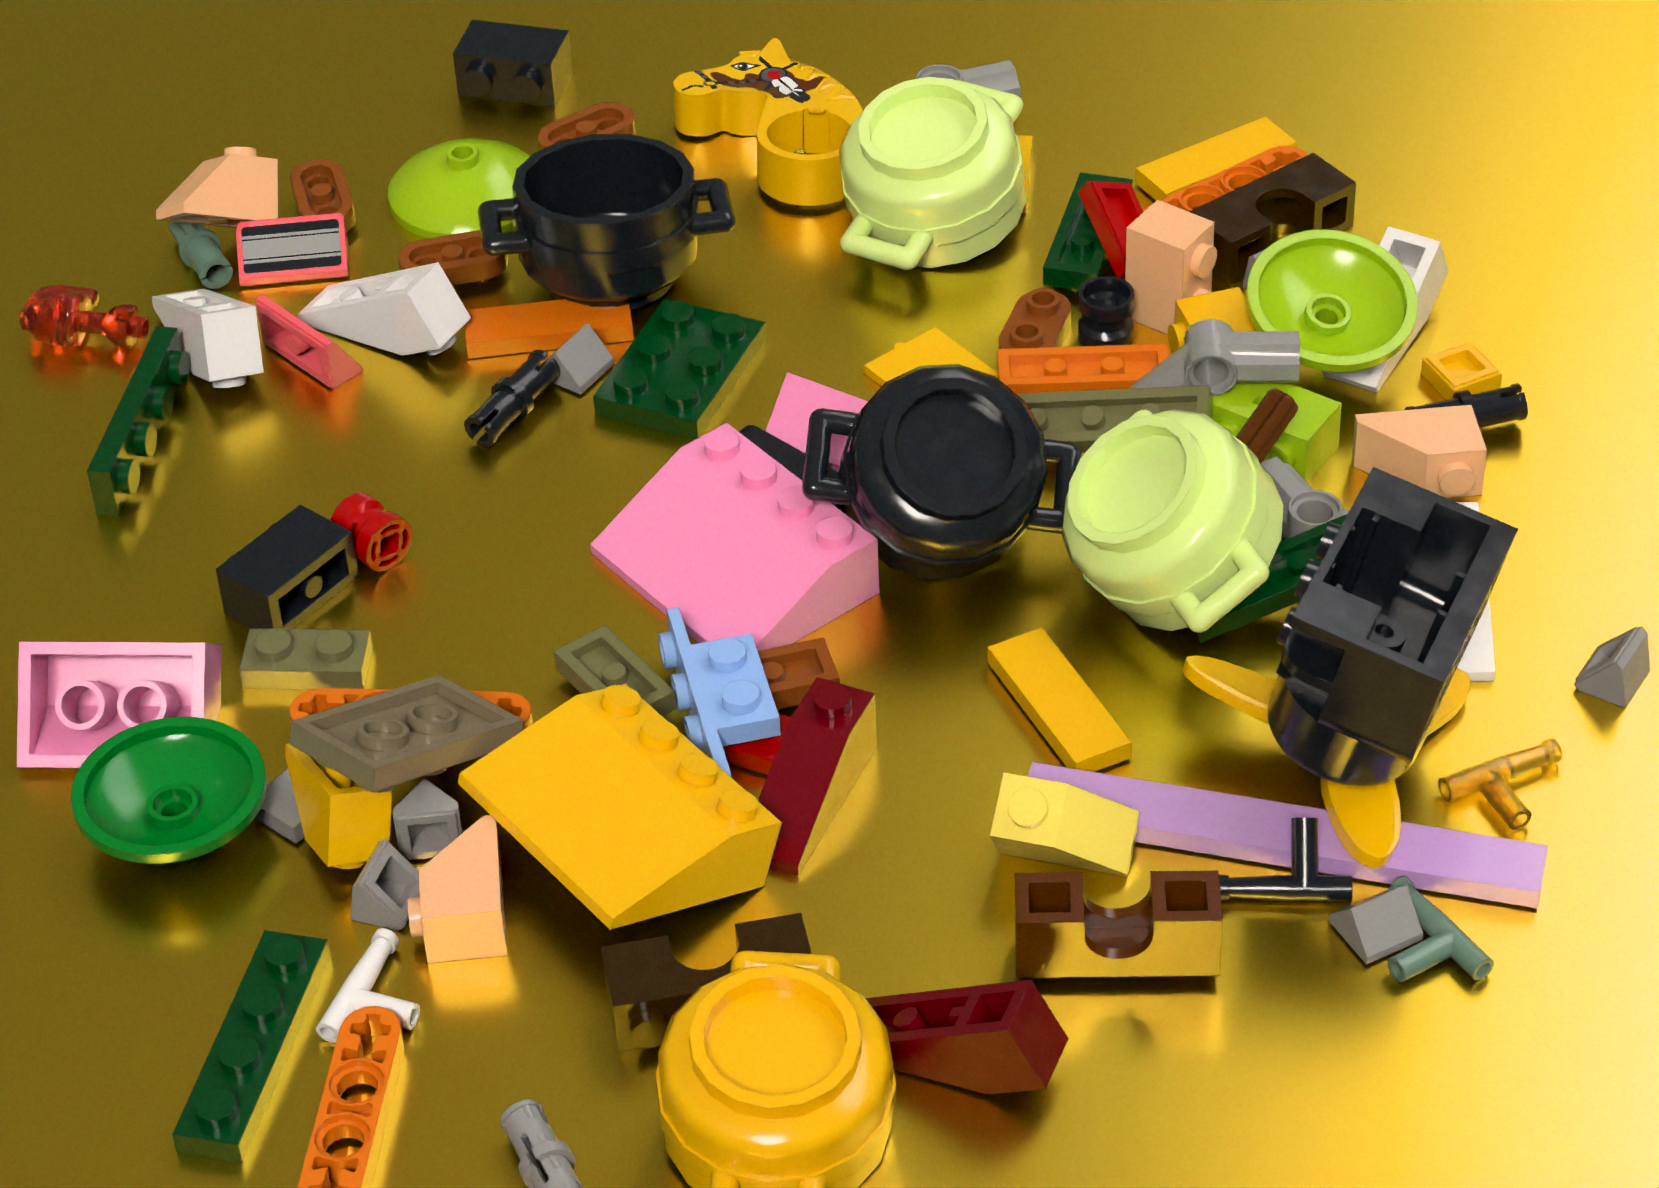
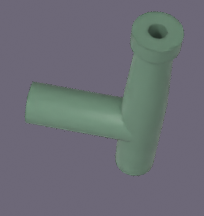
[1388,877,1494,983]

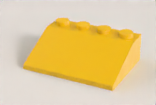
[458,684,782,930]

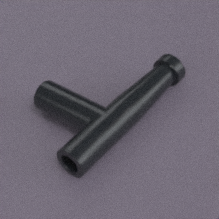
[1219,818,1353,902]

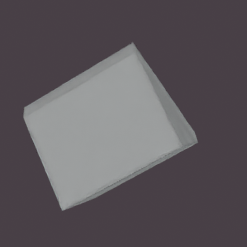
[539,323,614,394]
[1574,626,1650,708]
[393,778,463,860]
[350,839,420,930]
[1329,884,1423,965]

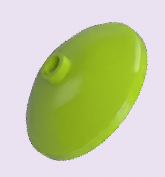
[387,138,530,239]
[1246,229,1418,372]

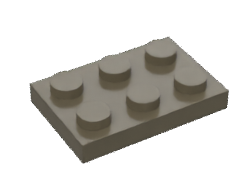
[290,675,523,792]

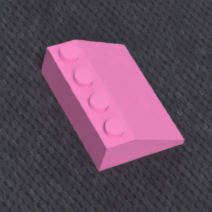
[590,423,879,651]

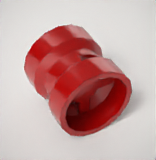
[330,492,413,572]

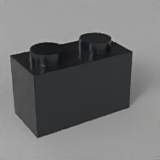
[453,20,573,107]
[216,505,359,629]

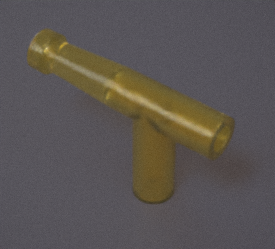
[1438,738,1563,830]

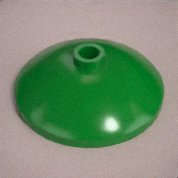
[71,717,267,864]

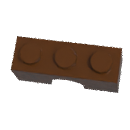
[1015,870,1223,978]

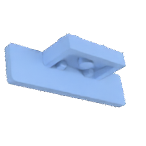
[658,607,781,777]

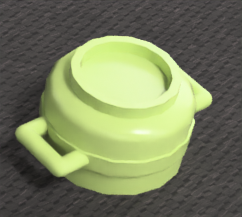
[839,77,1026,270]
[1062,409,1283,633]

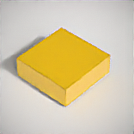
[1421,342,1502,400]

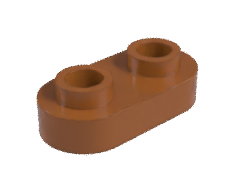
[538,102,635,150]
[290,159,356,232]
[398,230,508,285]
[999,288,1071,349]

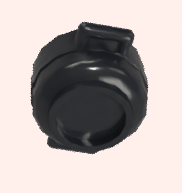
[478,134,736,309]
[802,364,1082,580]

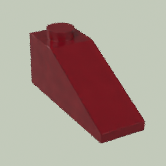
[758,677,877,876]
[866,980,1069,1094]

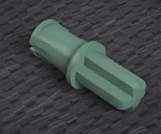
[169,222,233,289]

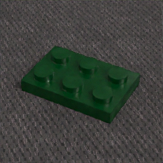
[593,298,767,439]

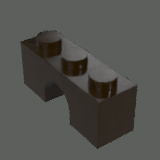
[1189,153,1356,287]
[601,913,812,1052]

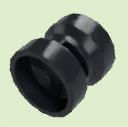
[1078,276,1134,346]

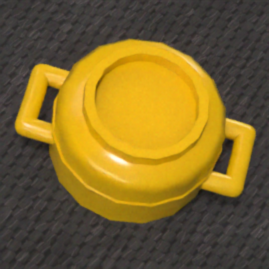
[656,951,896,1188]

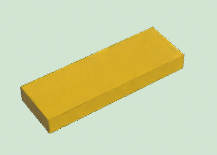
[1135,116,1297,200]
[987,627,1132,772]

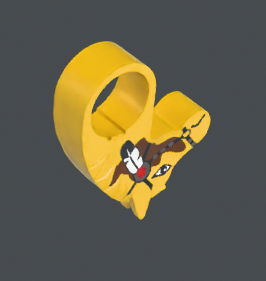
[673,38,863,206]

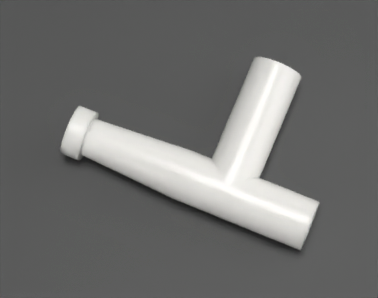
[316,928,420,1043]

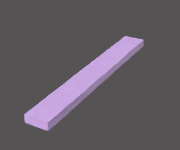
[1027,762,1548,908]

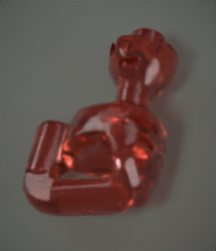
[19,285,149,349]

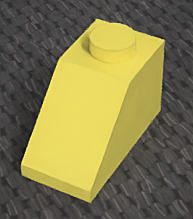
[990,772,1140,877]

